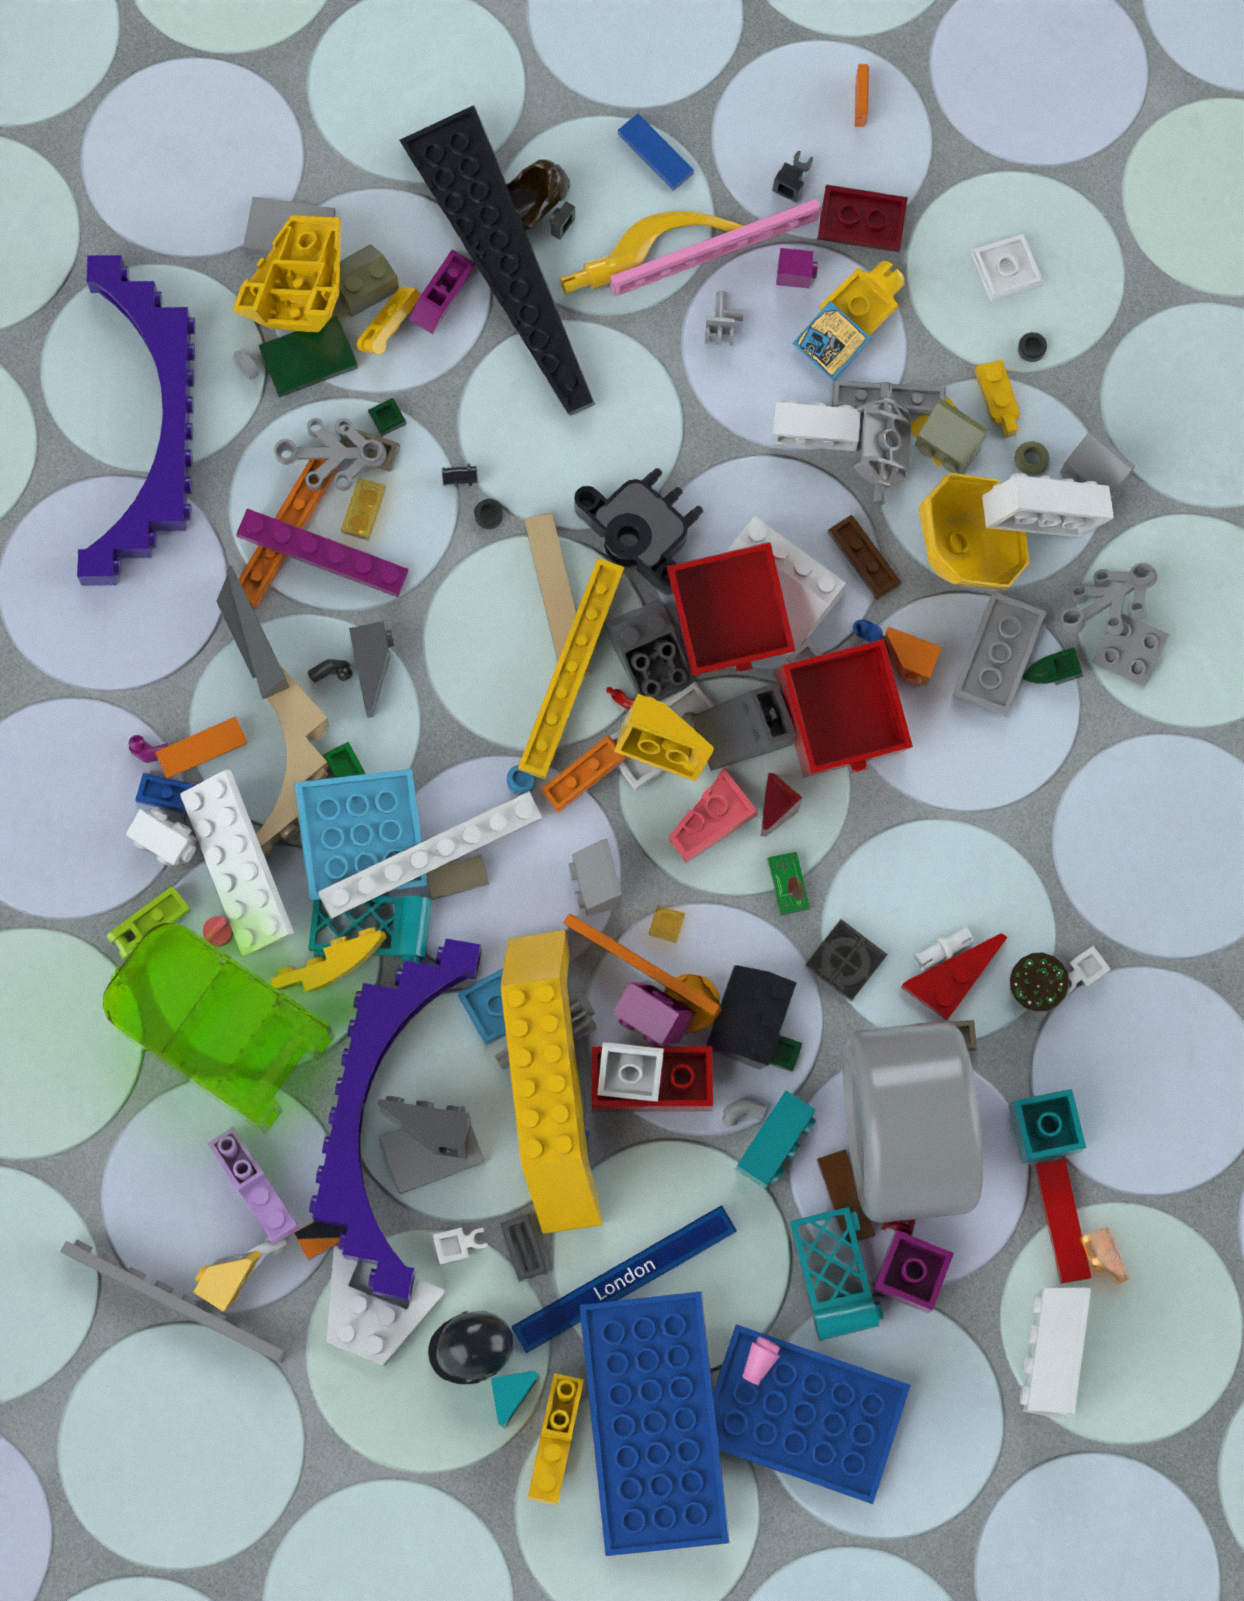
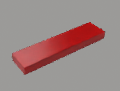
[1034,1159,1092,1284]

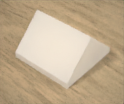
[597,1042,664,1102]

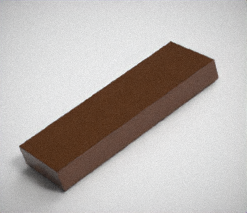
[828,515,901,600]
[816,1149,875,1243]

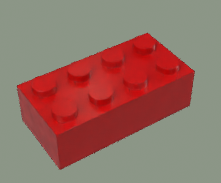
[591,1046,713,1112]

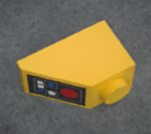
[193,1251,262,1312]

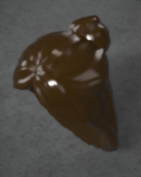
[507,159,570,230]

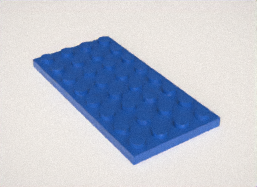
[579,1291,730,1556]

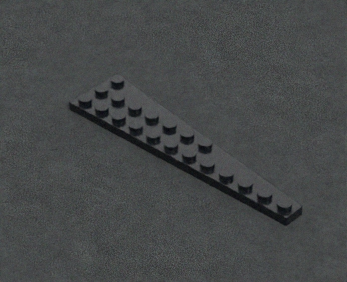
[399,105,596,416]

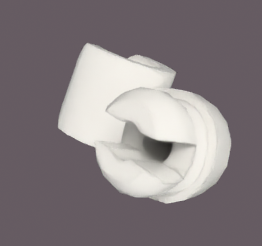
[247,1237,287,1270]

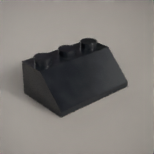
[706,965,797,1070]

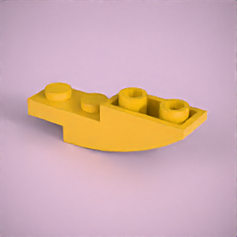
[270,927,387,993]
[527,1373,584,1505]

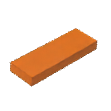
[155,716,248,779]
[540,735,627,813]

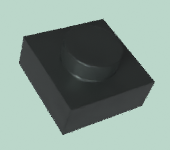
[549,201,575,240]

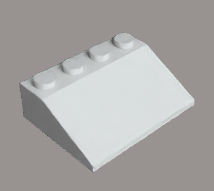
[727,516,846,656]
[1020,1288,1091,1418]

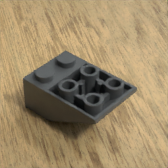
[604,600,694,701]
[691,682,797,771]
[378,1096,471,1159]

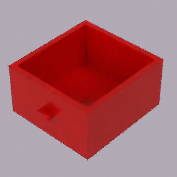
[666,542,796,675]
[775,639,913,778]

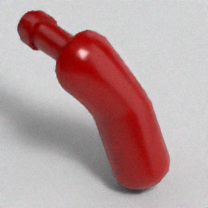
[606,687,634,710]

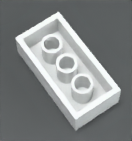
[982,473,1114,538]

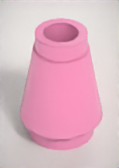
[742,1336,781,1385]

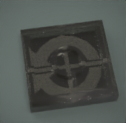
[805,919,888,1002]

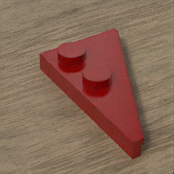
[901,933,1007,1021]

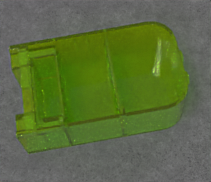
[103,923,335,1134]

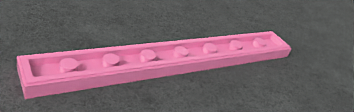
[610,199,820,296]

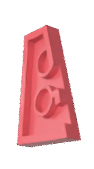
[669,768,758,863]

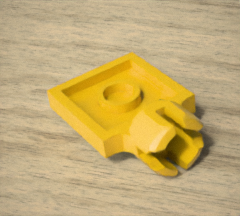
[819,260,905,337]

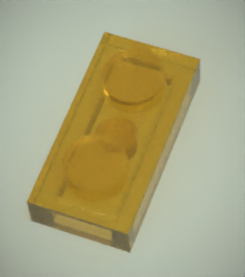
[341,477,386,541]

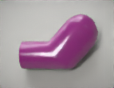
[128,735,169,763]

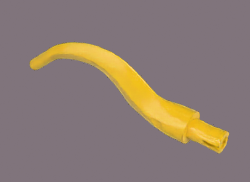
[559,211,744,295]

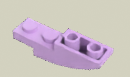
[208,1127,300,1245]

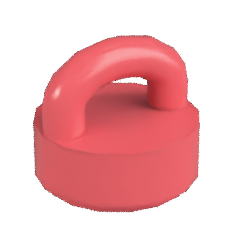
[202,916,233,947]

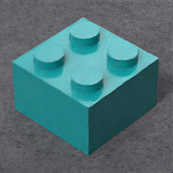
[1008,1089,1086,1164]

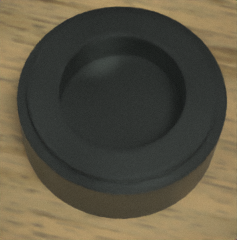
[1018,332,1047,362]
[474,499,503,529]

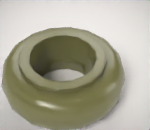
[1014,441,1050,475]

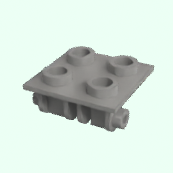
[1091,613,1169,687]

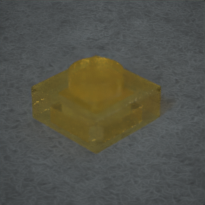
[648,905,685,943]

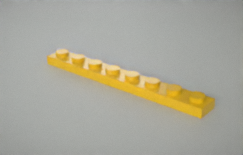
[518,558,625,780]

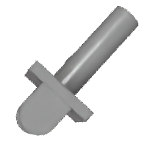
[705,291,743,346]

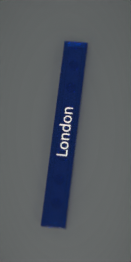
[511,1205,737,1354]

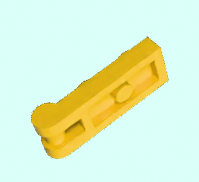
[357,287,421,355]

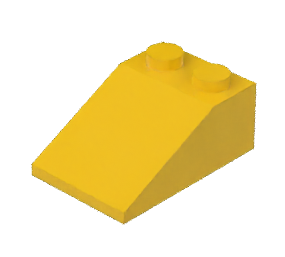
[614,694,714,782]

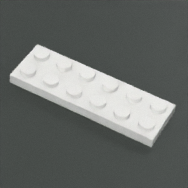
[180,770,294,957]

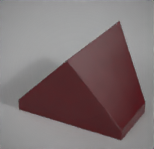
[760,773,802,837]

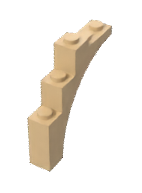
[256,667,330,857]

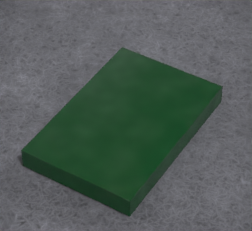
[258,316,358,398]

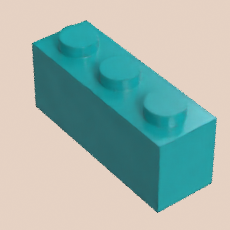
[735,1090,817,1189]

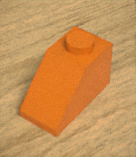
[884,626,942,686]

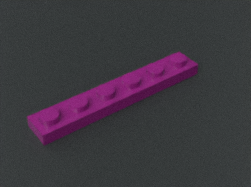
[236,508,409,597]

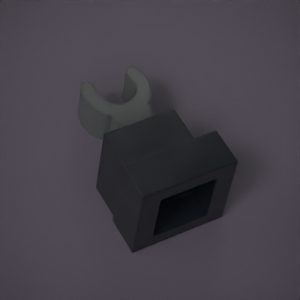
[772,151,813,203]

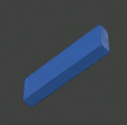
[618,114,694,191]
[135,773,196,814]

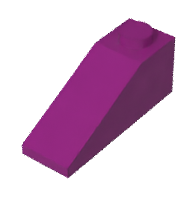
[408,250,476,334]

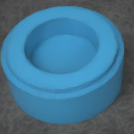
[507,765,536,795]

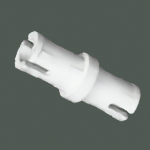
[914,927,974,971]

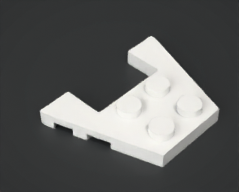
[326,1246,445,1366]

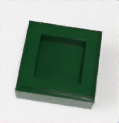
[368,398,406,437]
[769,1035,802,1072]

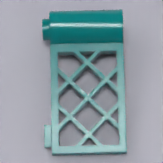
[308,896,432,963]
[790,1207,884,1341]

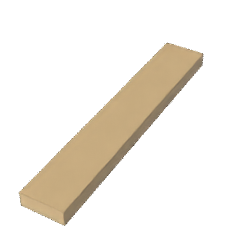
[524,512,590,677]

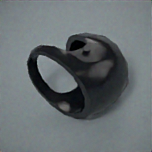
[428,1311,513,1384]

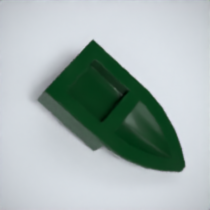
[1022,647,1084,685]

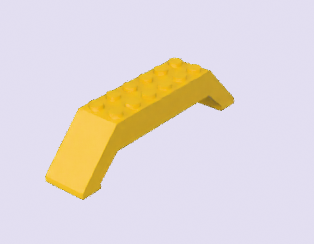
[500,930,603,1234]

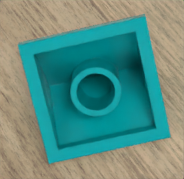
[491,1370,540,1429]

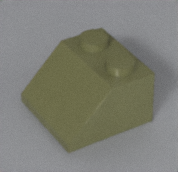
[338,244,399,317]
[915,398,988,474]

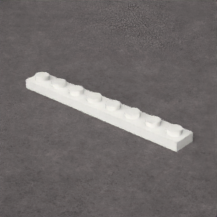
[318,791,542,919]

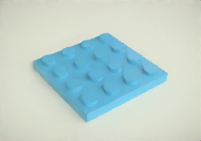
[294,769,428,901]

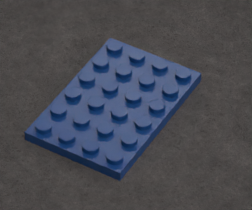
[713,1324,911,1504]

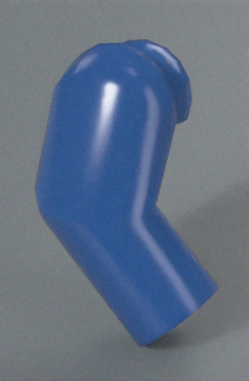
[853,619,884,643]

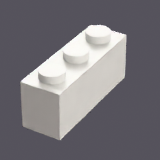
[772,400,861,451]

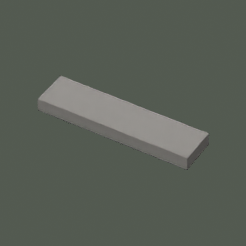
[832,380,946,416]

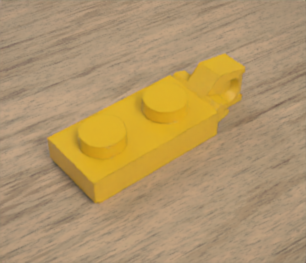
[974,360,1020,438]

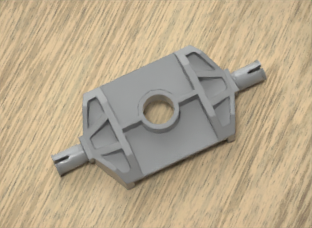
[854,382,912,505]

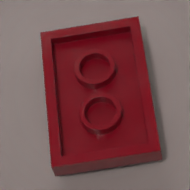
[817,184,908,252]

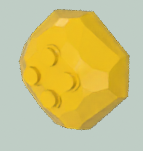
[919,473,1030,590]

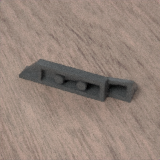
[216,565,290,700]

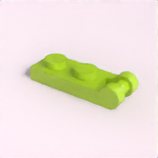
[106,886,191,960]

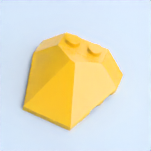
[232,215,341,332]

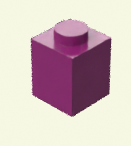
[776,248,818,288]

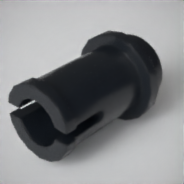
[442,463,478,486]

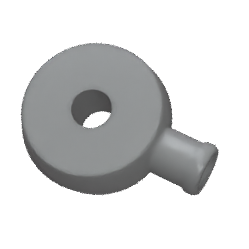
[234,351,259,380]

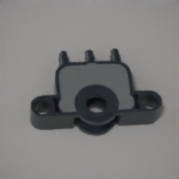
[574,468,703,595]

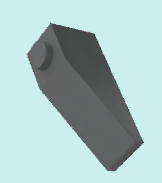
[349,622,394,718]

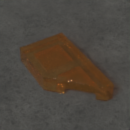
[1080,1227,1130,1283]

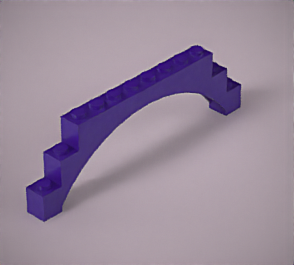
[77,255,196,586]
[309,938,482,1302]

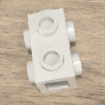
[126,807,198,867]

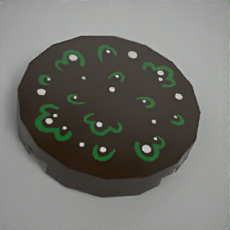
[1010,952,1070,1012]

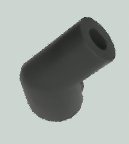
[308,659,353,683]

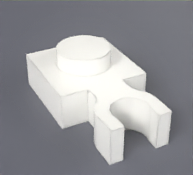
[1067,946,1111,995]
[431,1228,488,1266]

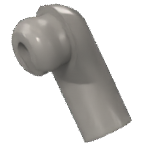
[722,1099,767,1126]

